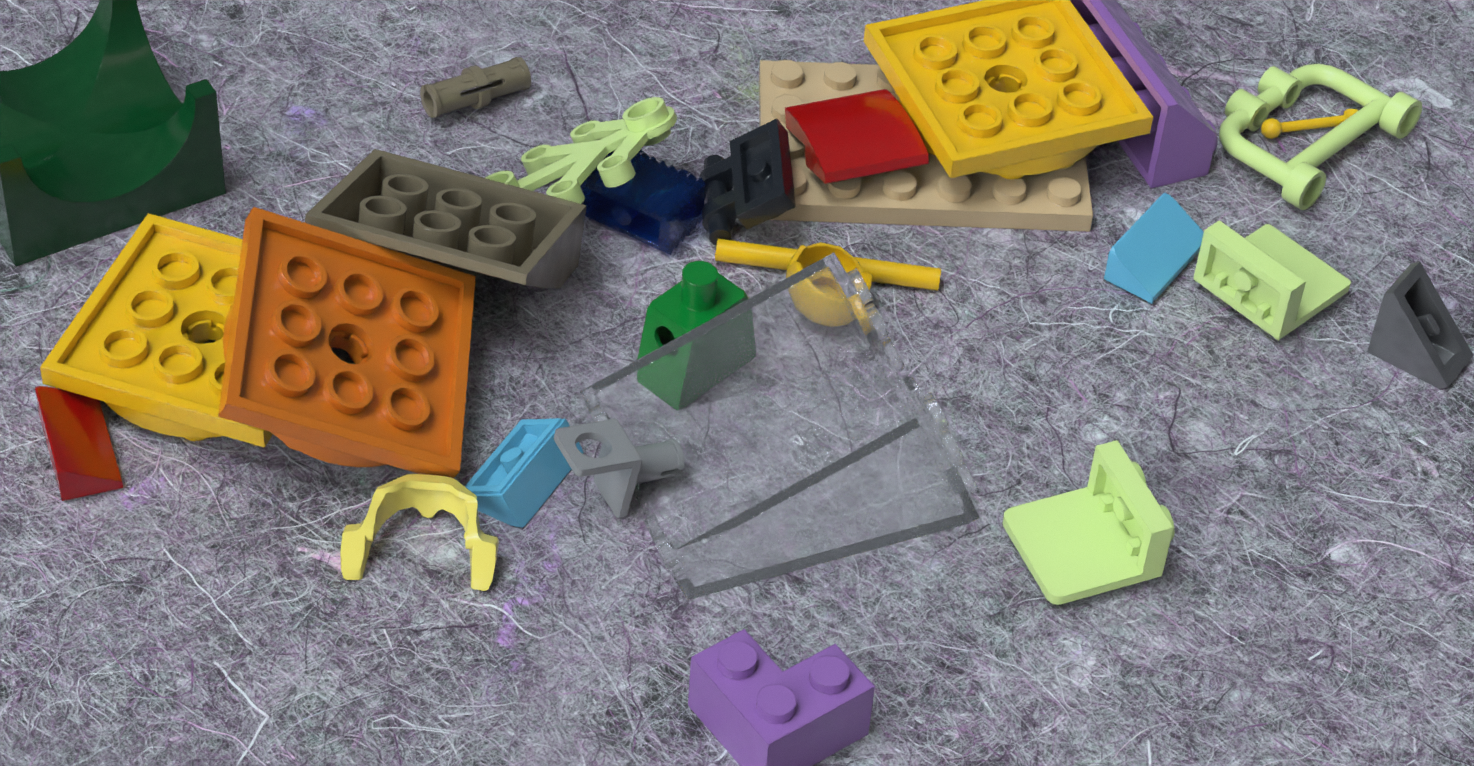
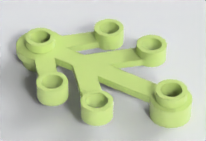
[485,97,677,204]

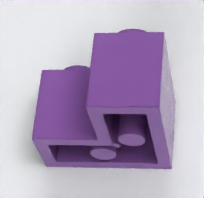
[688,629,875,766]

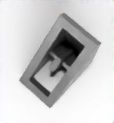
[1367,261,1474,389]

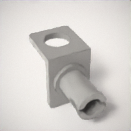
[553,418,685,518]

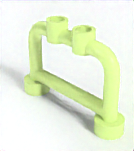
[1219,64,1422,210]

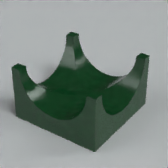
[0,0,226,267]

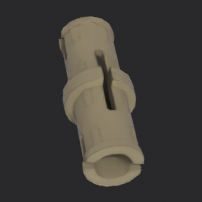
[420,57,531,118]

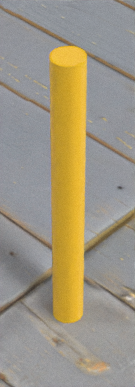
[715,239,941,291]

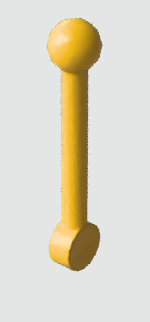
[1261,109,1358,139]

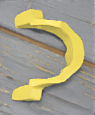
[340,474,499,591]

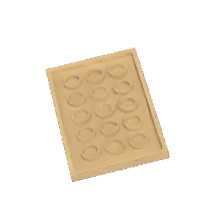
[759,60,1093,232]

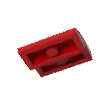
[785,89,929,184]

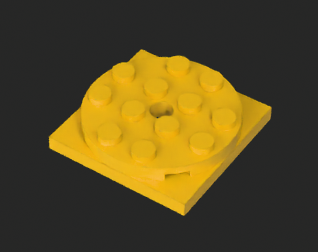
[863,0,1153,179]
[40,213,273,448]

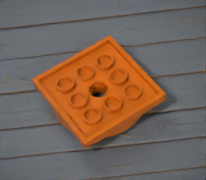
[218,207,476,478]

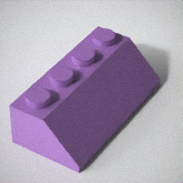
[1070,0,1218,188]

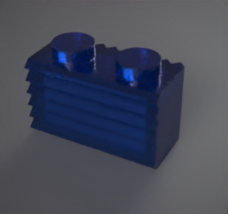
[580,150,706,255]

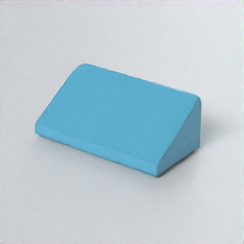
[1104,192,1204,304]
[465,418,583,528]

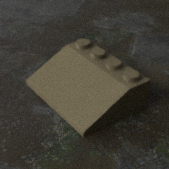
[305,149,587,289]

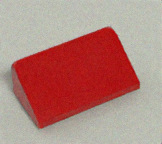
[35,386,123,501]

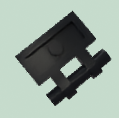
[699,118,796,246]

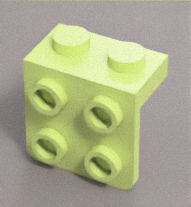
[1002,440,1175,605]

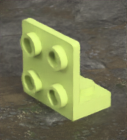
[1193,220,1351,341]

